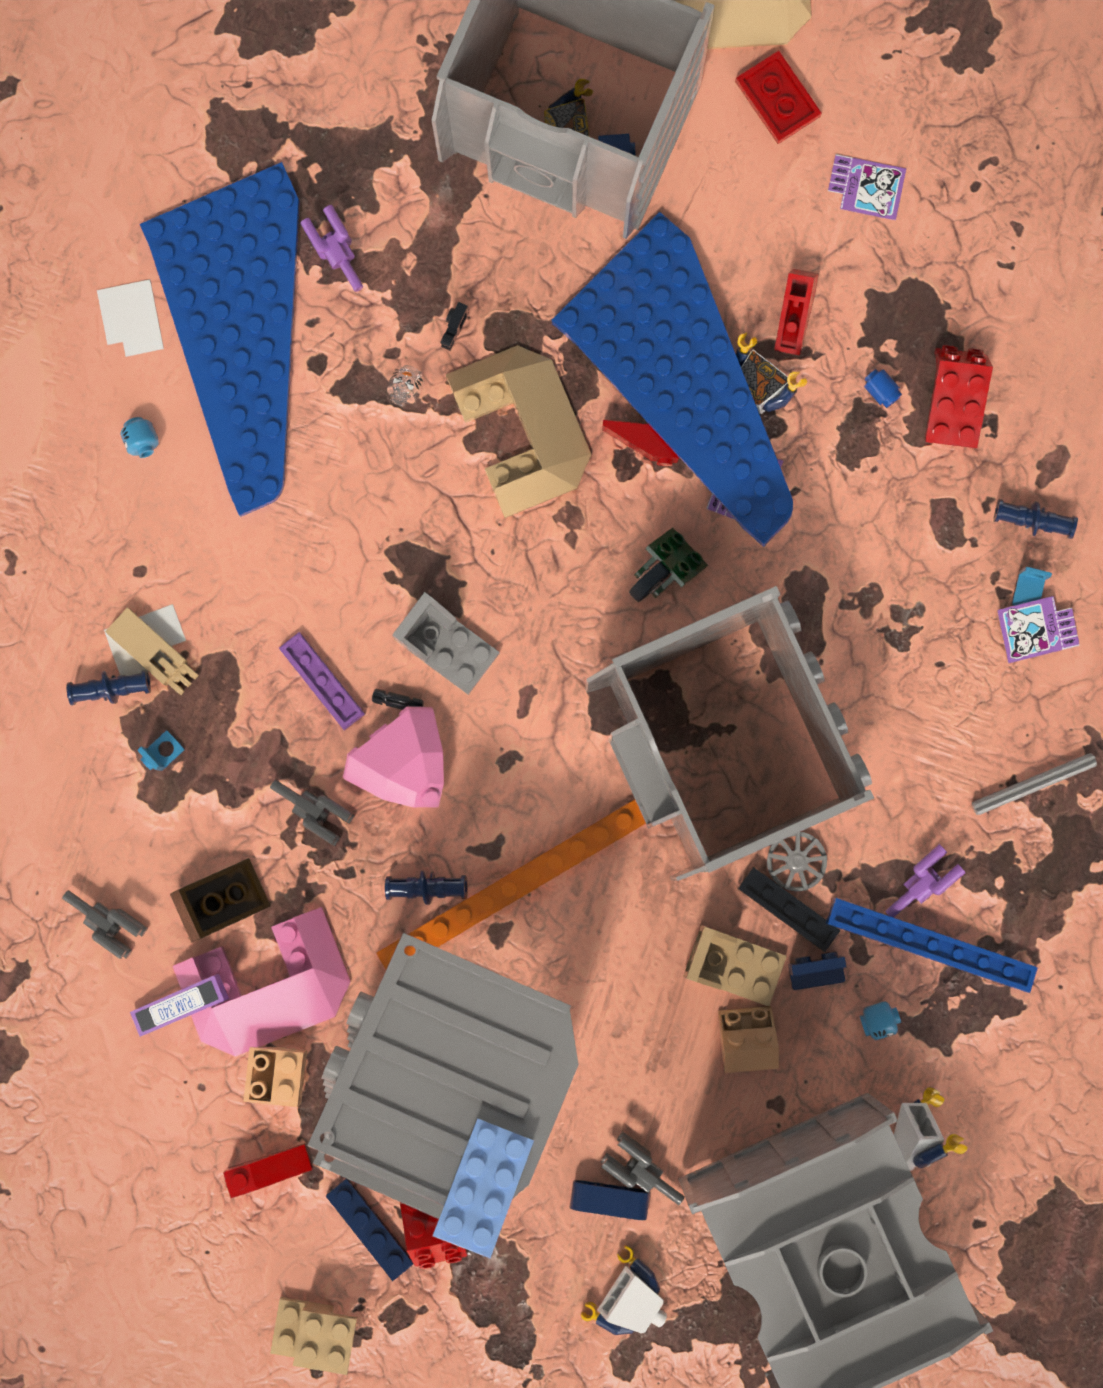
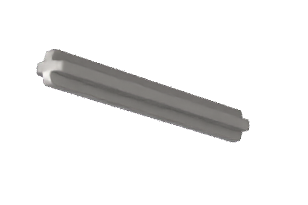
[972,753,1097,815]

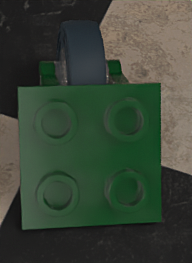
[629,527,708,602]

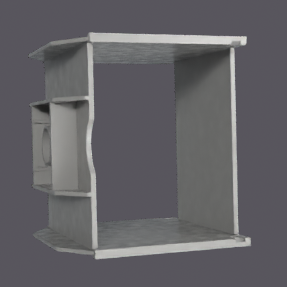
[432,0,715,239]
[585,586,874,881]
[307,933,579,1219]
[678,1093,993,1388]

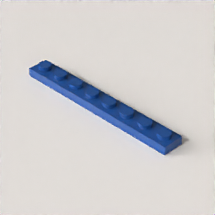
[826,898,1038,993]

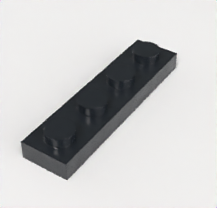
[737,867,841,952]

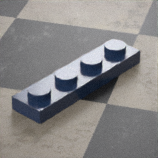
[326,1178,413,1281]

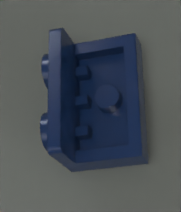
[788,952,847,990]

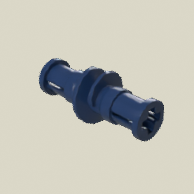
[993,499,1078,539]
[66,670,151,706]
[385,870,468,905]

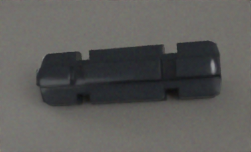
[372,689,424,710]

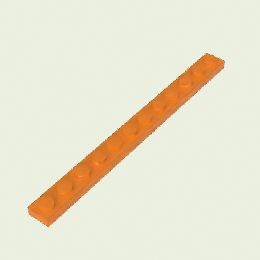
[376,799,646,970]

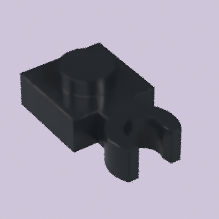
[440,302,469,351]

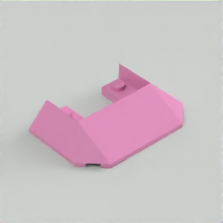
[173,907,351,1056]

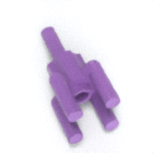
[301,205,364,292]
[885,844,965,918]

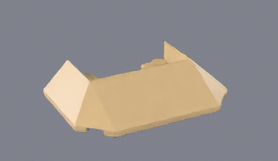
[673,0,812,49]
[446,345,591,518]

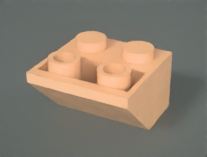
[718,1006,779,1073]
[243,1047,307,1107]

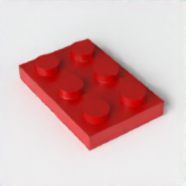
[735,50,822,144]

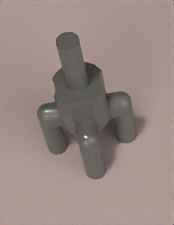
[270,779,355,846]
[62,890,148,959]
[601,1131,685,1206]

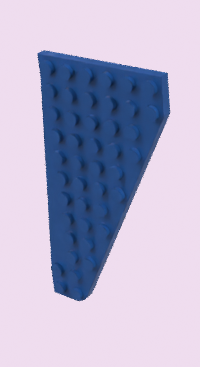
[140,162,300,517]
[552,212,793,547]

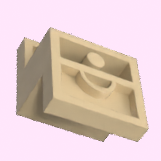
[270,1297,357,1375]

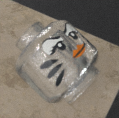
[386,365,425,406]

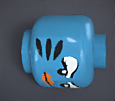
[120,417,159,458]
[860,1001,902,1040]

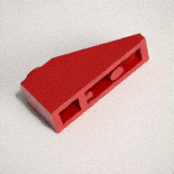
[774,269,819,355]
[602,420,679,466]
[223,1143,312,1199]

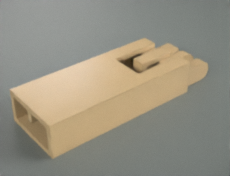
[105,607,199,695]

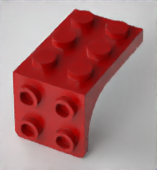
[924,345,993,448]
[400,1202,467,1269]

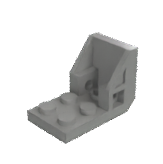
[392,592,500,695]

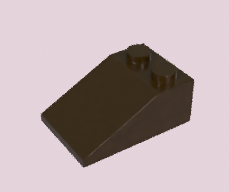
[170,858,271,943]

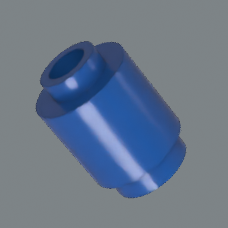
[864,369,902,409]

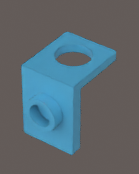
[1011,567,1052,606]
[137,731,185,771]

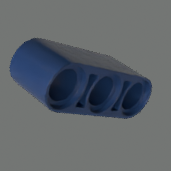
[569,1180,651,1220]

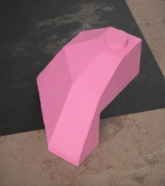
[343,707,444,808]

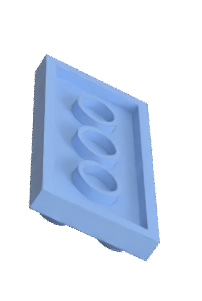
[433,1118,534,1258]

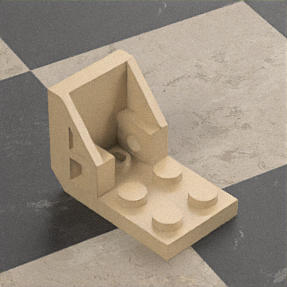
[683,925,787,1007]

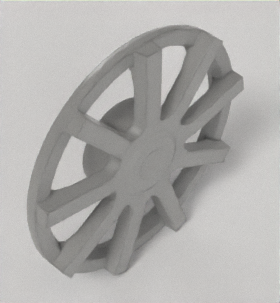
[767,832,827,891]

